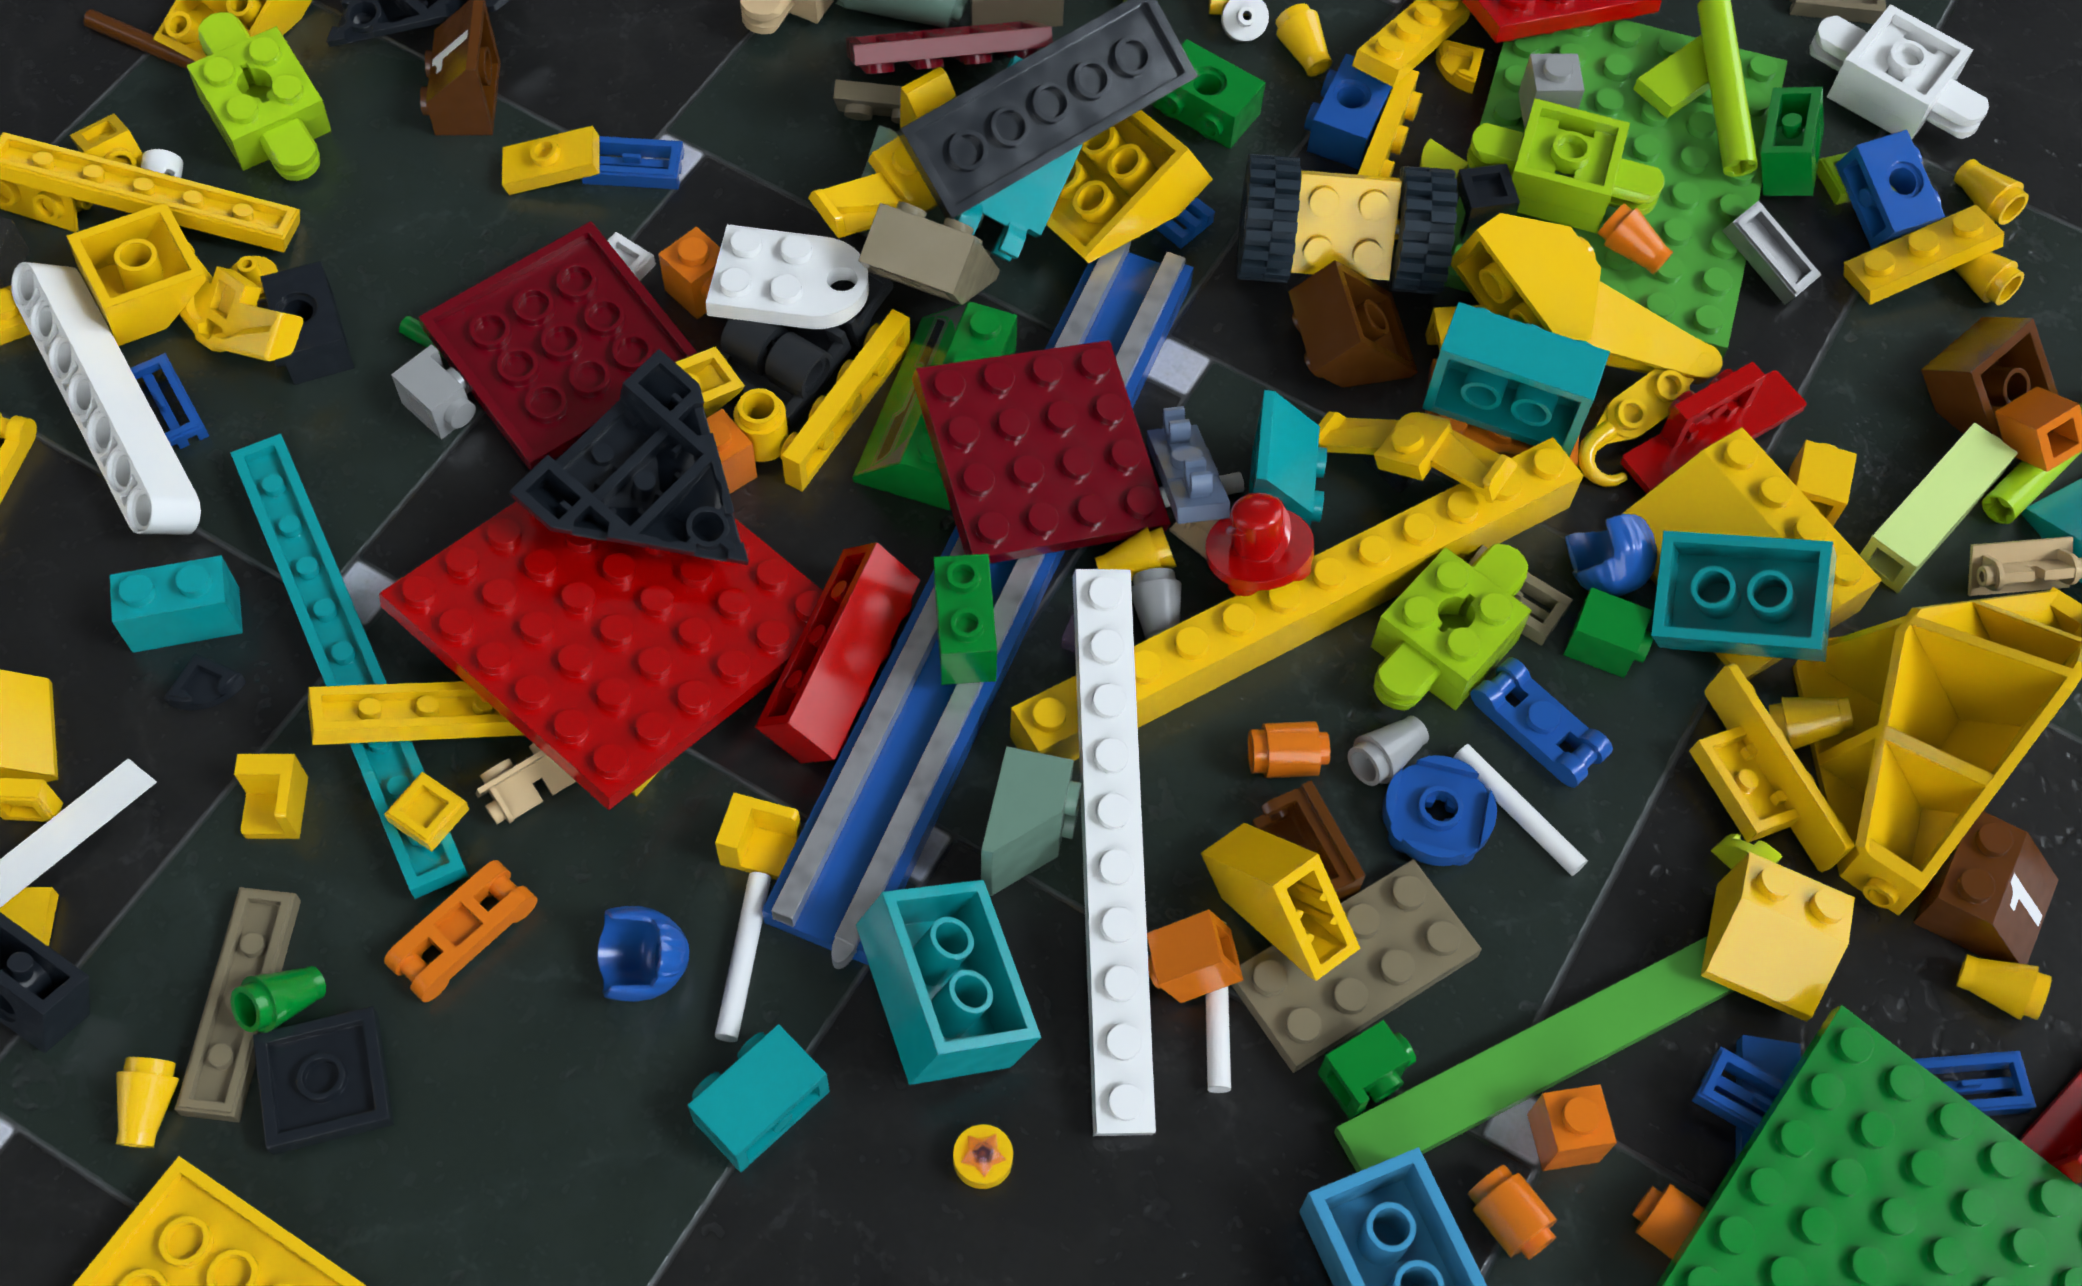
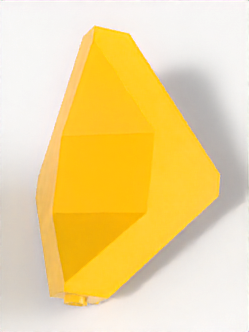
[1792,587,2082,916]

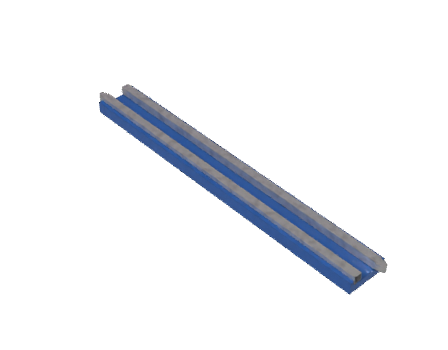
[762,241,1194,969]

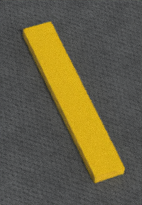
[0,132,300,253]

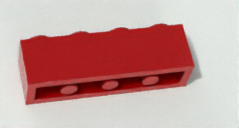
[755,542,920,763]

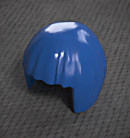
[1565,514,1657,597]
[598,906,689,1002]

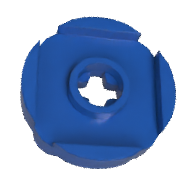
[1382,755,1497,866]

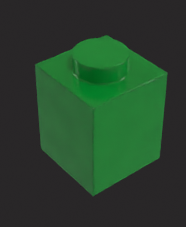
[1563,587,1653,678]

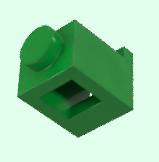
[1318,1020,1416,1120]

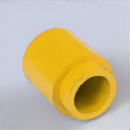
[733,388,789,462]

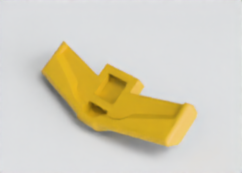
[808,136,938,239]
[179,242,303,362]
[1318,411,1518,503]

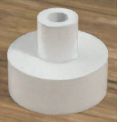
[1221,0,1269,43]

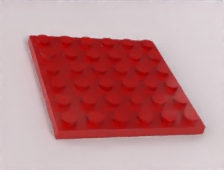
[379,501,823,810]

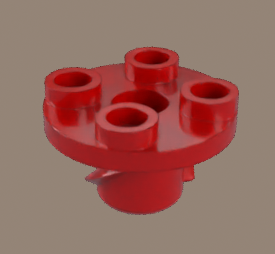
[1205,493,1314,596]

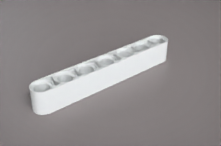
[11,262,201,535]

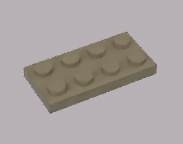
[1231,859,1482,1073]

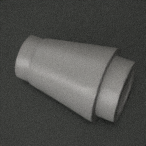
[1131,568,1182,639]
[1348,716,1429,786]

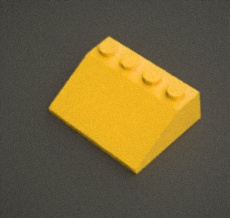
[1046,110,1213,264]
[1622,427,1882,680]

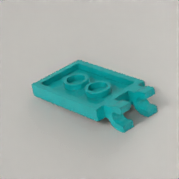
[953,55,1083,262]

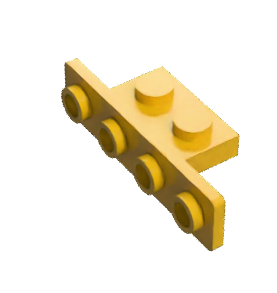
[1689,663,1854,872]

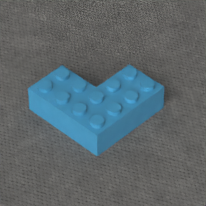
[1299,1147,1487,1286]

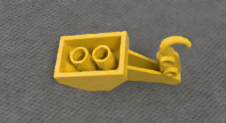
[1451,213,1722,487]

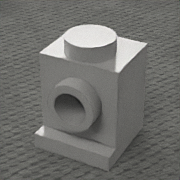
[391,344,476,439]

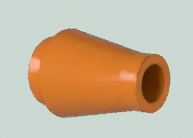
[1597,203,1673,275]

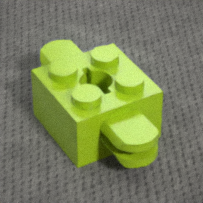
[186,12,331,181]
[1467,98,1664,233]
[1371,543,1532,711]

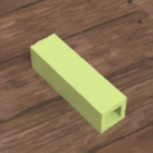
[1860,422,2018,593]

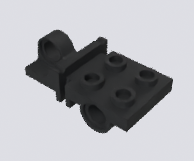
[721,271,894,427]

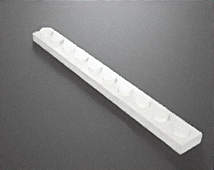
[1073,569,1156,1136]

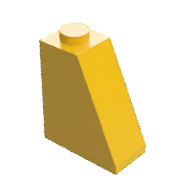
[1201,823,1361,981]

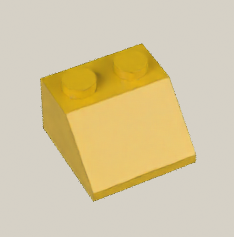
[67,202,207,346]
[0,669,58,782]
[1701,852,1855,1022]

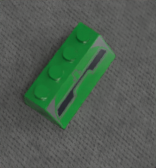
[853,301,1017,511]

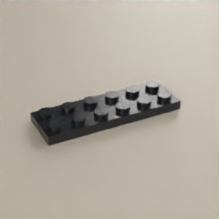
[896,0,1198,219]

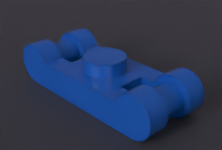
[1470,657,1613,788]

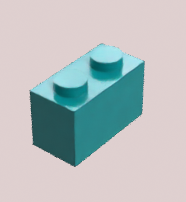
[110,555,243,653]
[688,1024,830,1173]

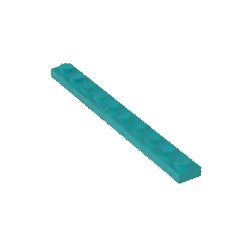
[230,433,469,899]

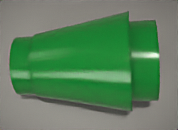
[230,966,326,1033]

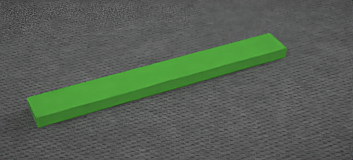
[1334,936,1734,1172]

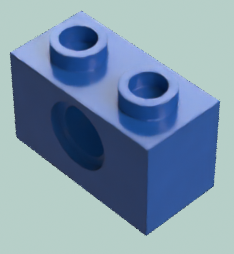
[1304,54,1393,170]
[1835,130,1945,250]

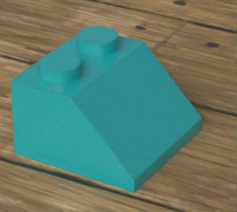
[1248,390,1327,527]

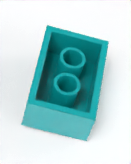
[1422,302,1610,457]
[1651,531,1837,662]
[856,880,1041,1085]

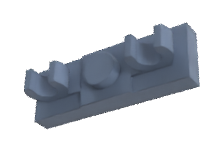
[1147,406,1230,524]

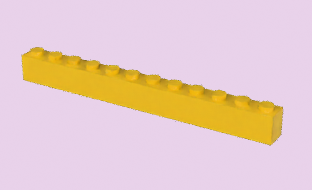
[1010,437,1584,761]

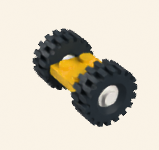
[1237,154,1458,295]

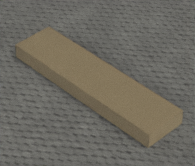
[175,887,301,1123]

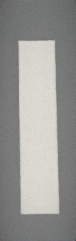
[0,758,157,908]

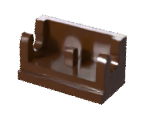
[1251,780,1366,903]

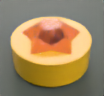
[953,1124,1013,1189]

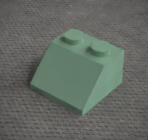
[981,746,1082,896]

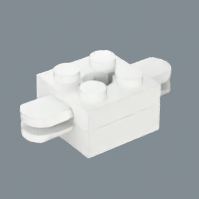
[1809,4,1989,139]

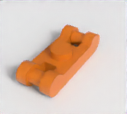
[384,860,538,1002]

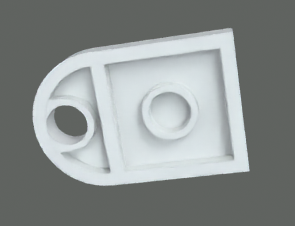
[705,224,869,329]

